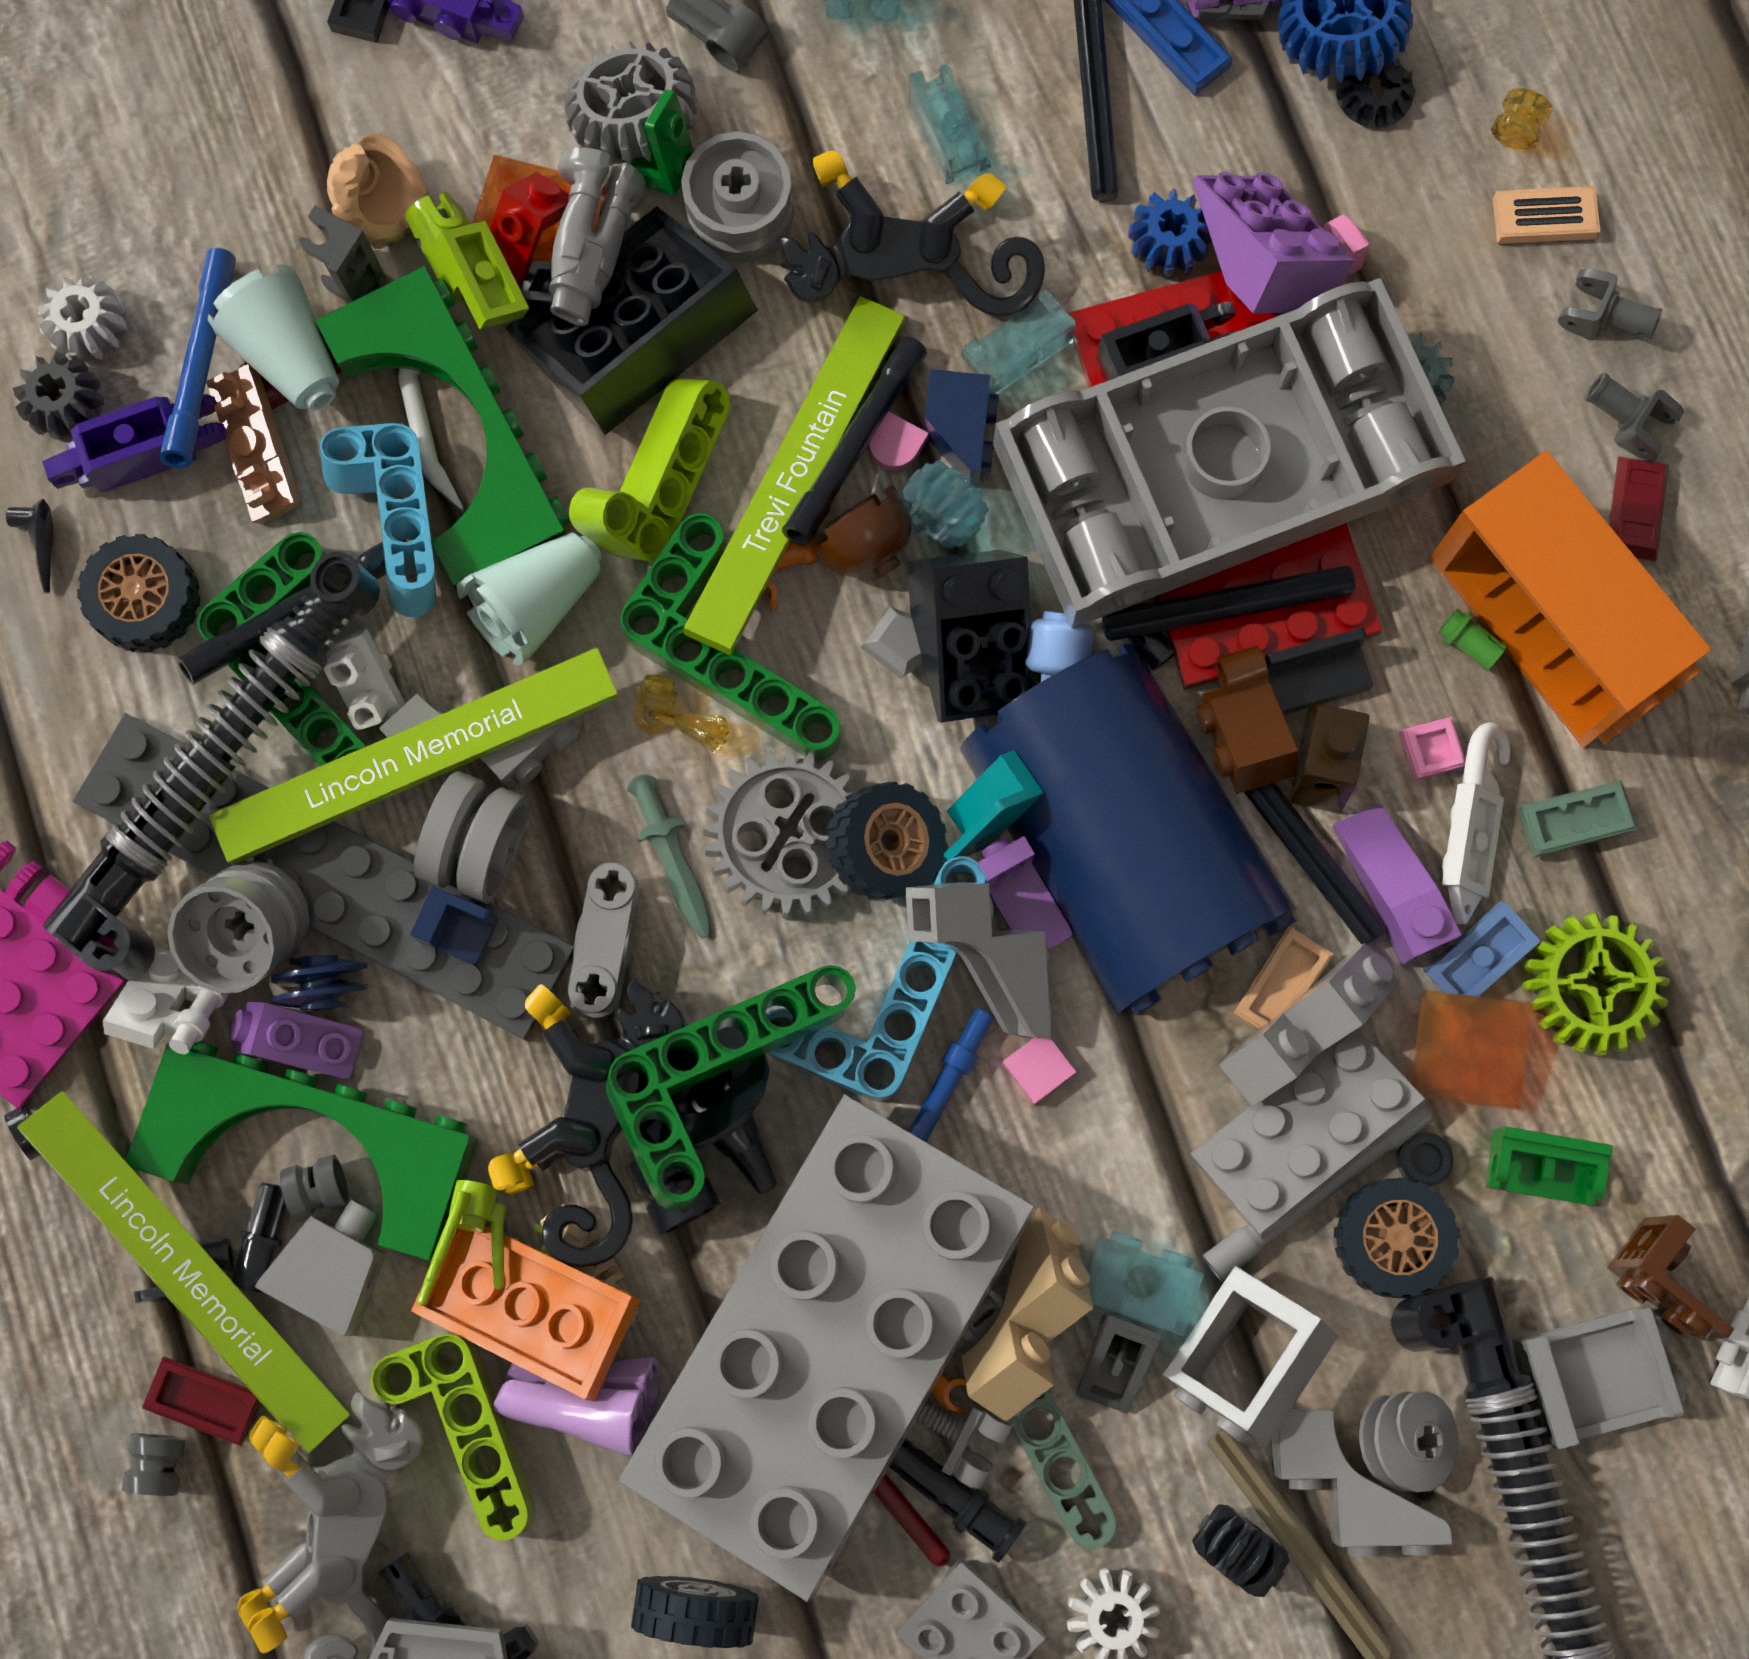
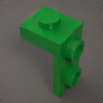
[622,89,695,196]

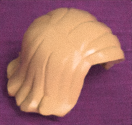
[327,133,429,250]

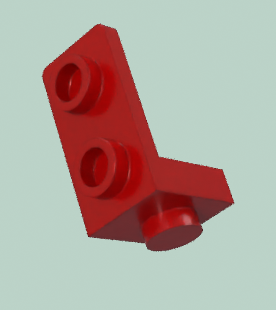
[490,172,569,289]

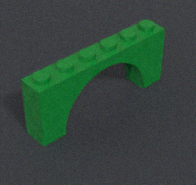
[315,266,571,590]
[125,1042,479,1261]

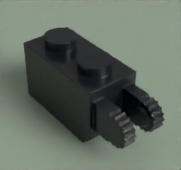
[1096,302,1241,381]

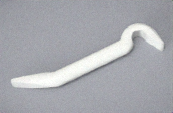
[398,368,465,514]

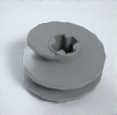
[1359,1391,1459,1493]

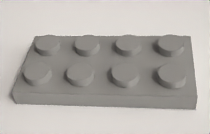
[1190,1028,1425,1239]

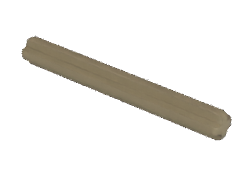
[1207,1429,1394,1659]

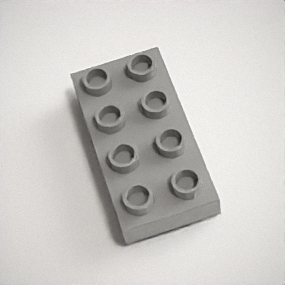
[993,278,1466,628]
[618,1094,1037,1602]

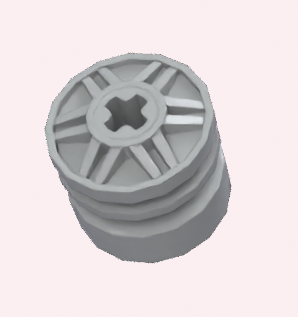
[167,861,310,993]

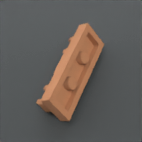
[206,364,303,525]

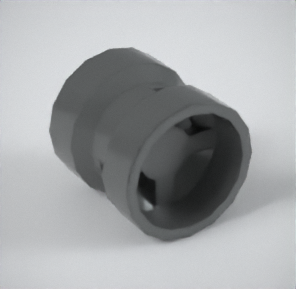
[280,1154,349,1221]
[121,1433,186,1496]

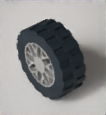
[631,1576,759,1648]

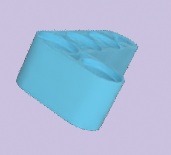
[320,423,436,617]

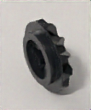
[1336,57,1416,128]

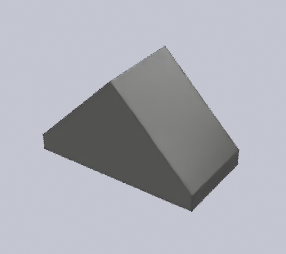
[1076,1315,1162,1414]

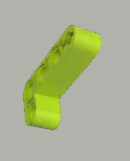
[569,378,730,562]
[370,1333,536,1541]

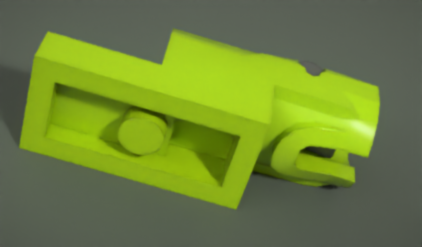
[404,191,529,329]

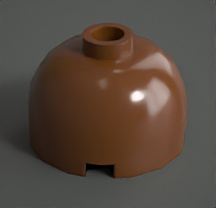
[809,483,912,580]

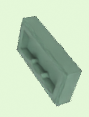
[1517,780,1637,858]

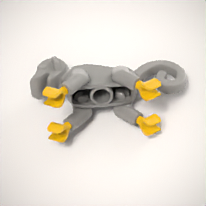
[237,1392,424,1659]

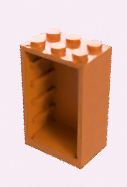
[1429,450,1712,748]

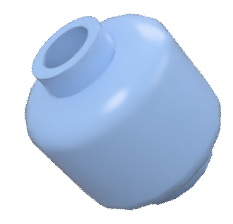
[1026,611,1095,683]

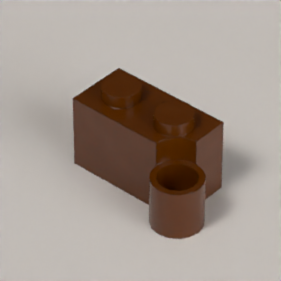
[1196,646,1298,794]

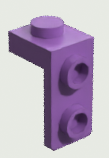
[978,836,1072,951]
[230,1001,362,1079]

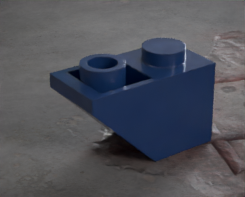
[925,369,999,488]

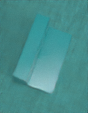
[943,750,1044,861]

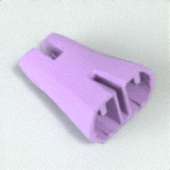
[493,1356,660,1456]

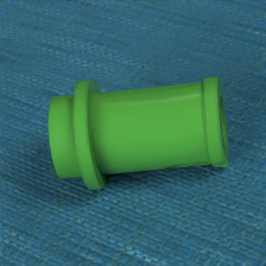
[1438,608,1507,671]

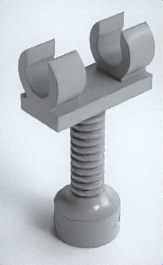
[916,1402,1016,1489]

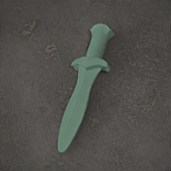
[627,774,709,938]

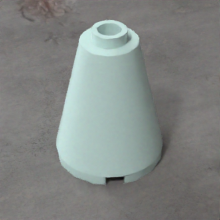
[208,264,339,411]
[457,532,602,666]

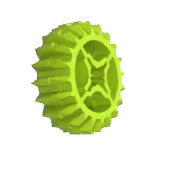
[1522,913,1670,1056]

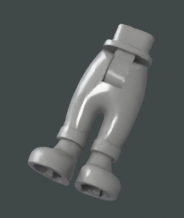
[549,147,646,326]

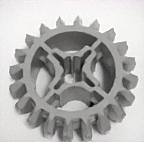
[563,41,697,166]

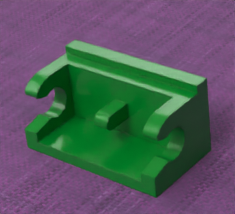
[1485,1126,1613,1206]

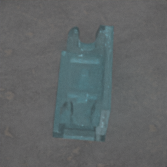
[908,64,991,185]
[960,290,1076,394]

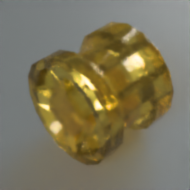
[1491,88,1553,151]

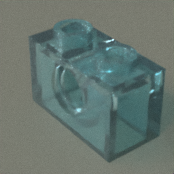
[1086,1231,1204,1336]

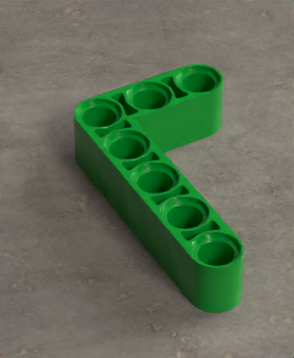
[621,513,841,761]
[197,532,367,766]
[606,965,856,1211]

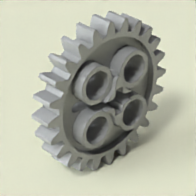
[703,749,855,918]

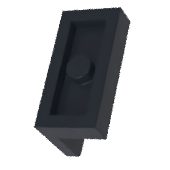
[1264,627,1374,715]

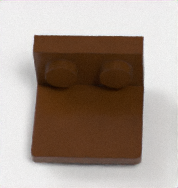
[1607,1215,1734,1340]

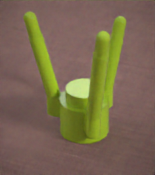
[417,1180,507,1306]

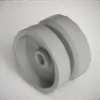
[681,131,794,263]
[414,771,529,905]

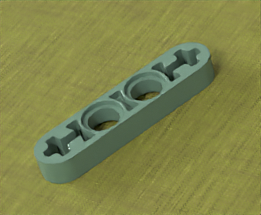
[1013,1390,1116,1549]

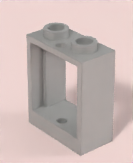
[1163,1266,1338,1447]

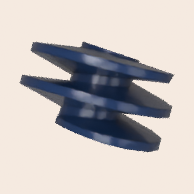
[271,955,368,1010]

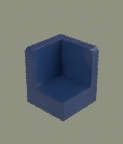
[410,886,499,965]

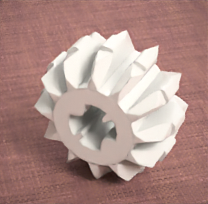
[37,273,128,361]
[1066,1568,1161,1659]

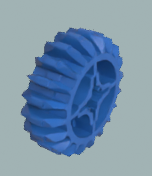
[1278,0,1413,84]

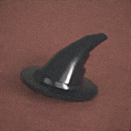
[641,1027,777,1195]

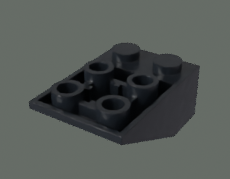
[907,549,1033,723]

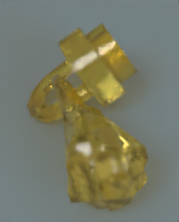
[634,674,731,753]

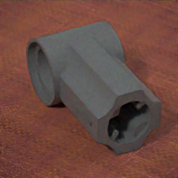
[666,0,769,72]

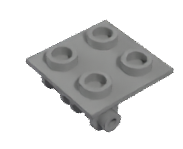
[895,1560,1046,1659]

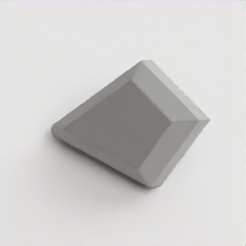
[860,607,923,679]

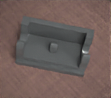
[299,205,383,304]

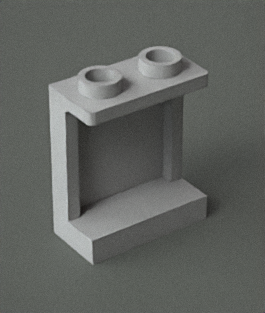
[1512,1307,1686,1450]

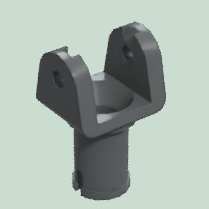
[1558,269,1663,340]
[1584,372,1684,461]

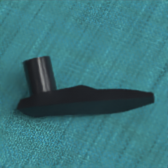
[6,498,54,594]

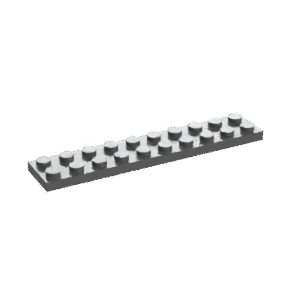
[72,713,574,1041]

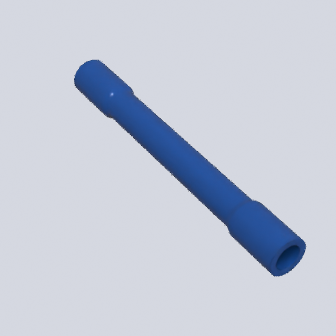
[159,248,236,469]

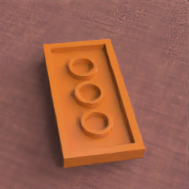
[411,1224,640,1402]

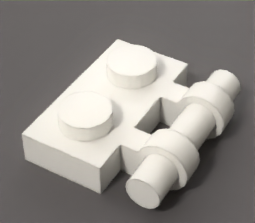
[103,946,230,1054]

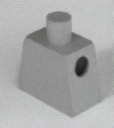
[255,1199,385,1337]

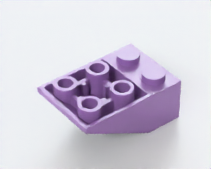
[1193,172,1354,314]

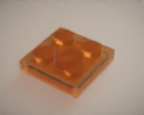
[1411,989,1533,1109]

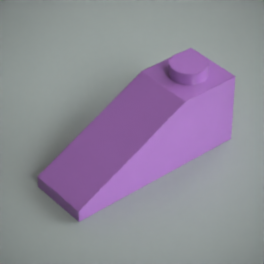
[1332,803,1462,966]

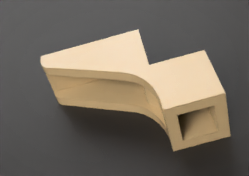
[961,1207,1094,1421]

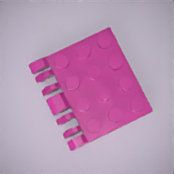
[0,841,128,1108]

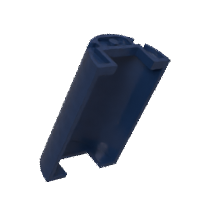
[960,644,1297,1015]

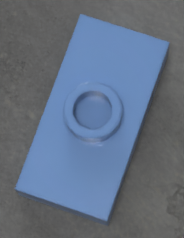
[1423,900,1541,1012]

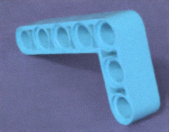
[766,856,985,1102]

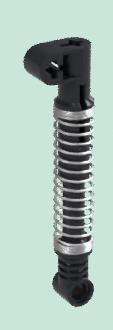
[43,552,380,980]
[1391,1276,1616,1659]

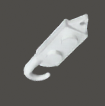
[1442,722,1511,924]

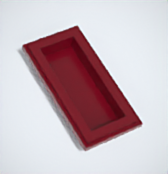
[1609,456,1669,561]
[142,1356,260,1446]

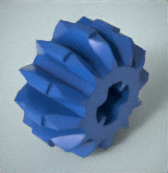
[1128,188,1212,278]

